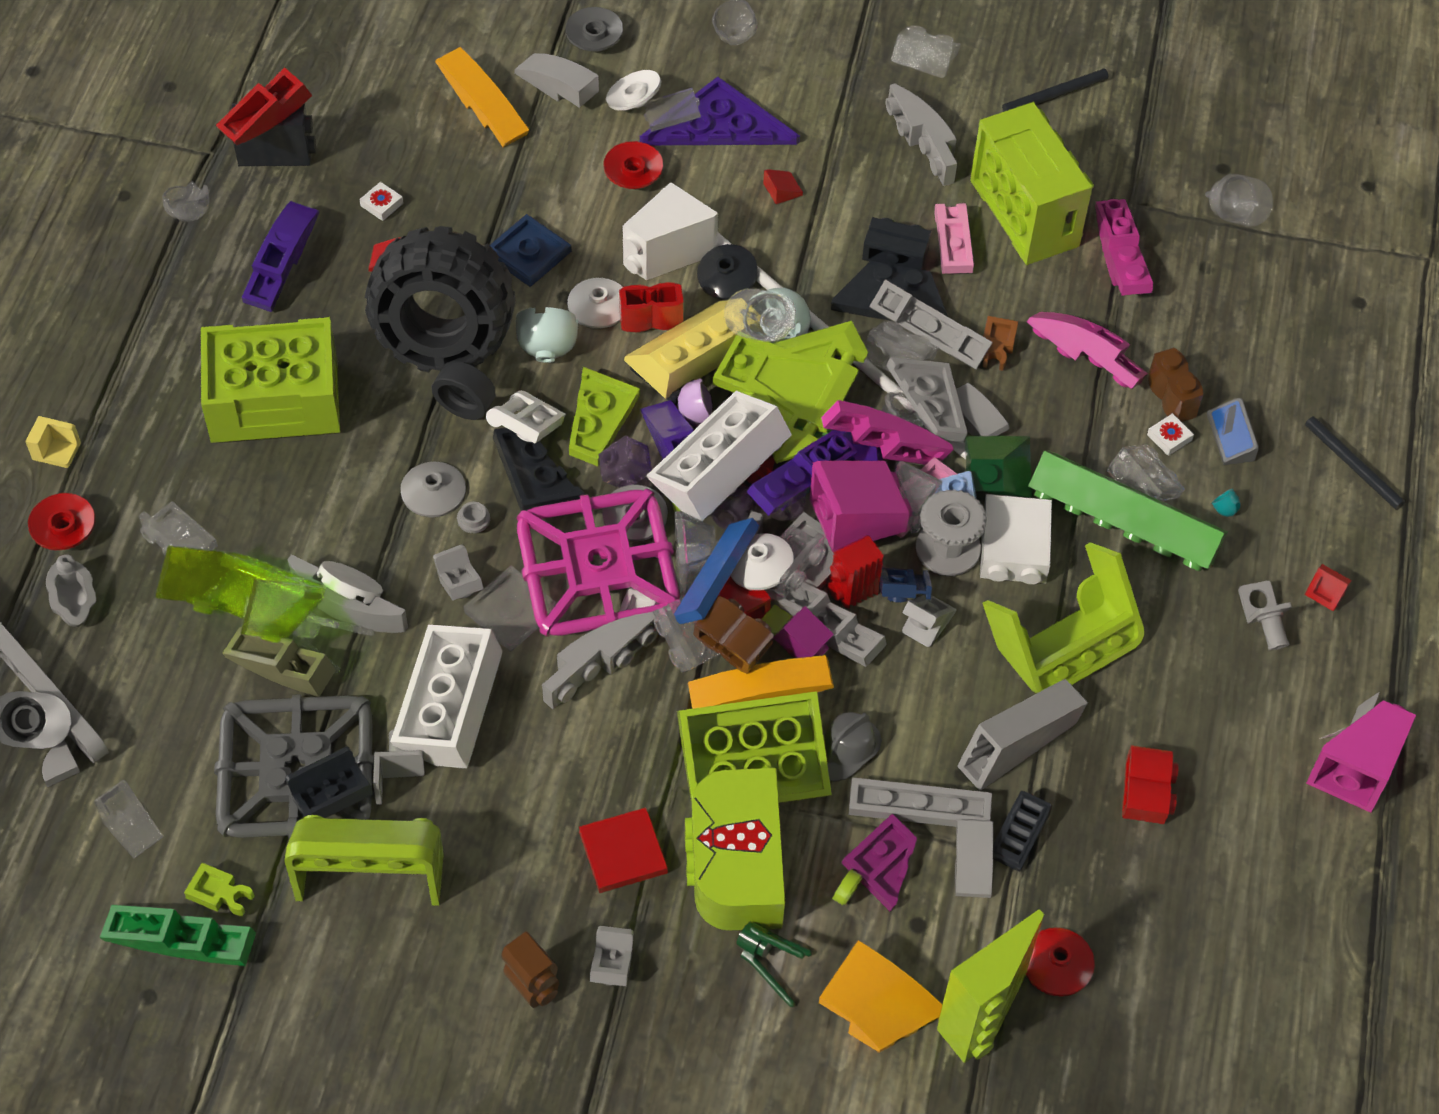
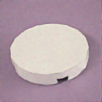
[317,561,383,604]

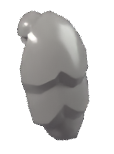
[46,554,96,628]

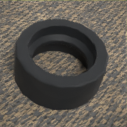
[431,361,496,420]

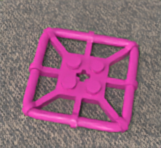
[517,488,680,637]

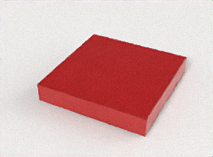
[579,808,667,893]

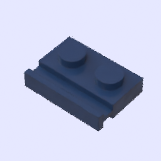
[880,567,932,602]

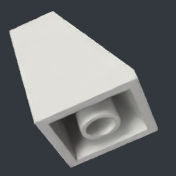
[623,183,718,280]

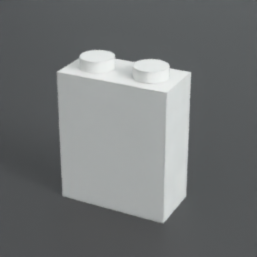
[980,494,1052,584]

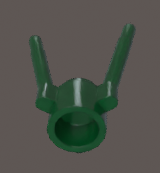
[737,921,812,1007]

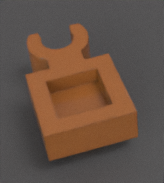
[982,316,1018,371]

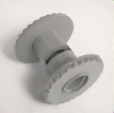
[916,489,987,576]

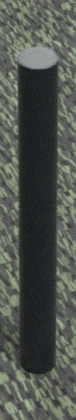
[1002,68,1109,112]
[1305,416,1405,510]

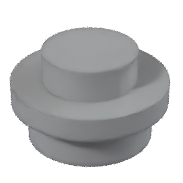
[457,501,490,533]

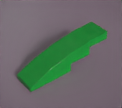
[100,905,256,966]

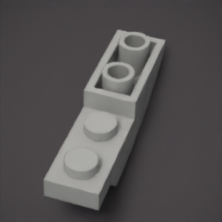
[886,84,957,186]
[542,612,658,709]

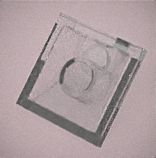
[675,511,719,603]

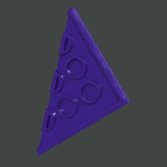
[639,77,800,146]

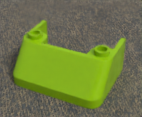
[982,542,1144,694]
[285,815,444,906]

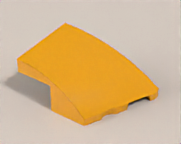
[819,940,942,1053]

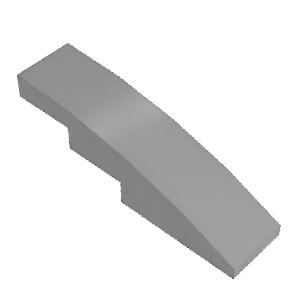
[765,575,887,667]

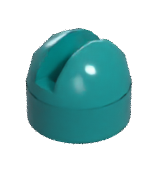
[1211,489,1241,517]

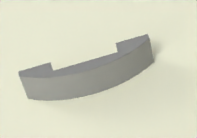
[869,280,993,370]
[288,554,408,633]

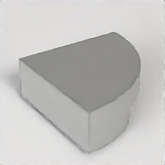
[42,740,80,787]

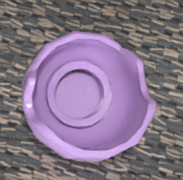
[678,379,712,427]

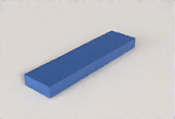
[673,518,759,624]

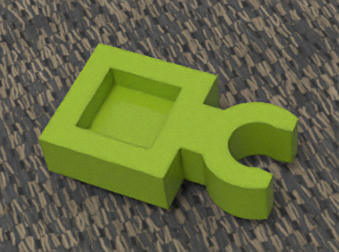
[184,863,254,916]

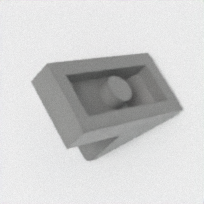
[902,595,957,647]

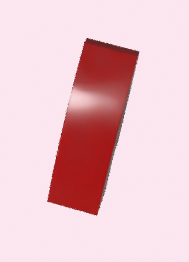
[216,67,312,145]

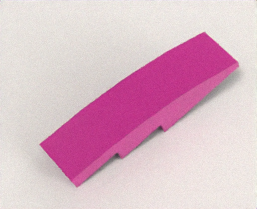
[821,400,953,465]

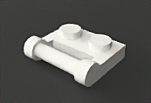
[486,390,566,443]

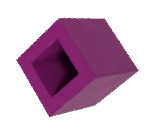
[773,606,834,658]

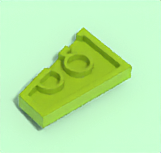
[569,367,640,466]

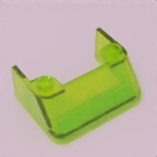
[155,545,326,643]

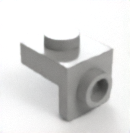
[433,545,484,601]
[590,926,634,986]

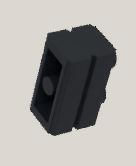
[862,217,932,270]

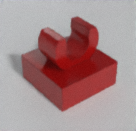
[1304,564,1352,611]

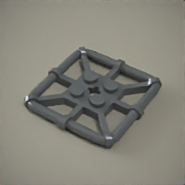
[214,694,374,839]

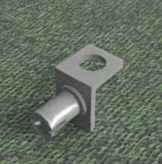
[1238,581,1292,651]
[373,729,425,804]

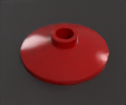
[603,141,663,189]
[28,493,95,550]
[1026,928,1095,996]

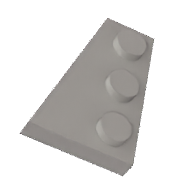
[886,357,968,442]

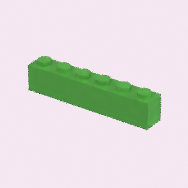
[1028,450,1228,571]

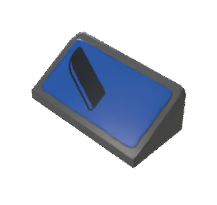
[1207,398,1258,465]

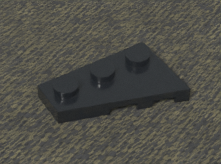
[493,428,585,511]

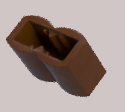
[1148,348,1203,422]
[693,596,774,674]
[501,931,559,1008]

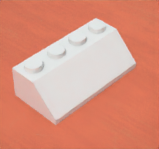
[647,391,792,521]
[390,625,503,768]

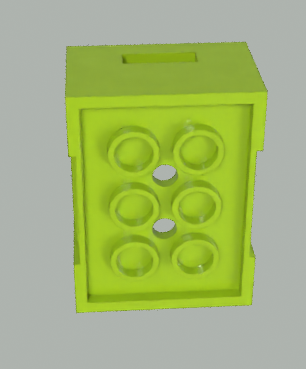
[970,102,1094,265]
[201,317,340,443]

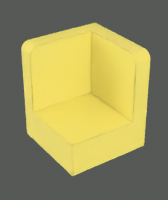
[26,416,81,468]

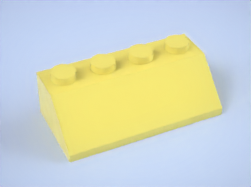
[624,299,763,399]

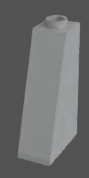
[957,679,1088,791]

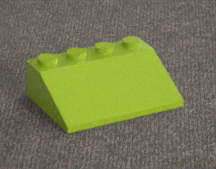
[677,691,832,804]
[937,909,1044,1063]

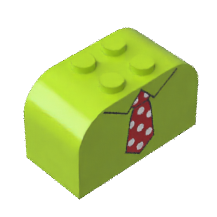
[685,768,785,930]

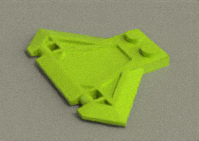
[713,321,868,463]

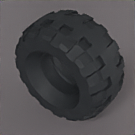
[365,226,515,373]

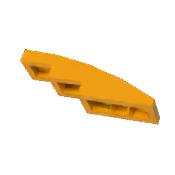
[435,47,529,148]
[688,655,834,709]

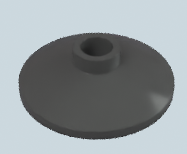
[566,7,623,51]

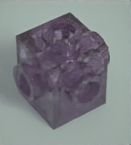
[598,435,652,488]

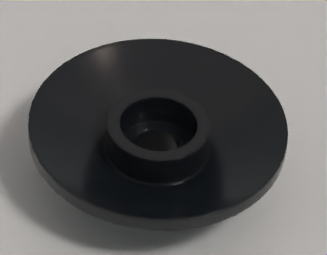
[697,244,758,300]

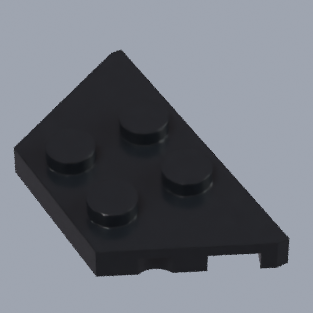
[831,261,948,321]

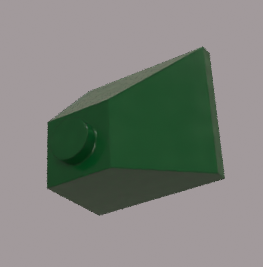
[965,436,1032,500]

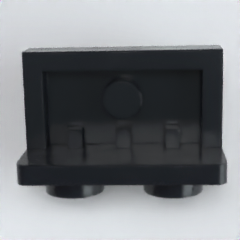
[285,746,373,818]

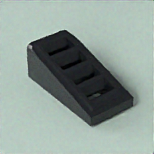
[993,791,1052,872]

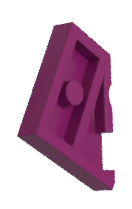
[841,814,917,911]

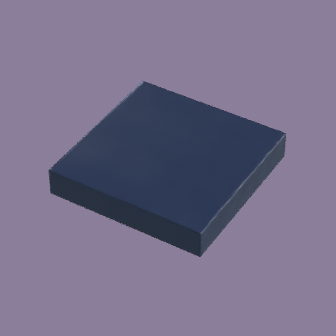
[490,214,572,287]

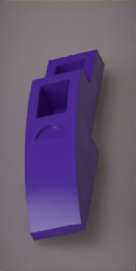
[241,201,319,312]
[747,430,858,516]

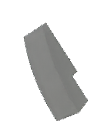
[514,53,599,108]

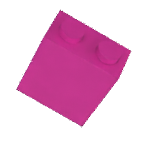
[810,461,912,552]
[1306,700,1416,813]

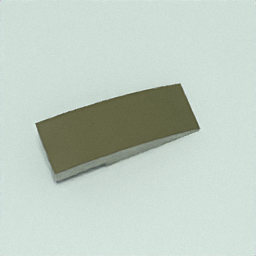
[222,627,336,697]

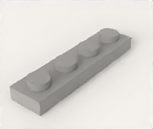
[849,777,992,827]

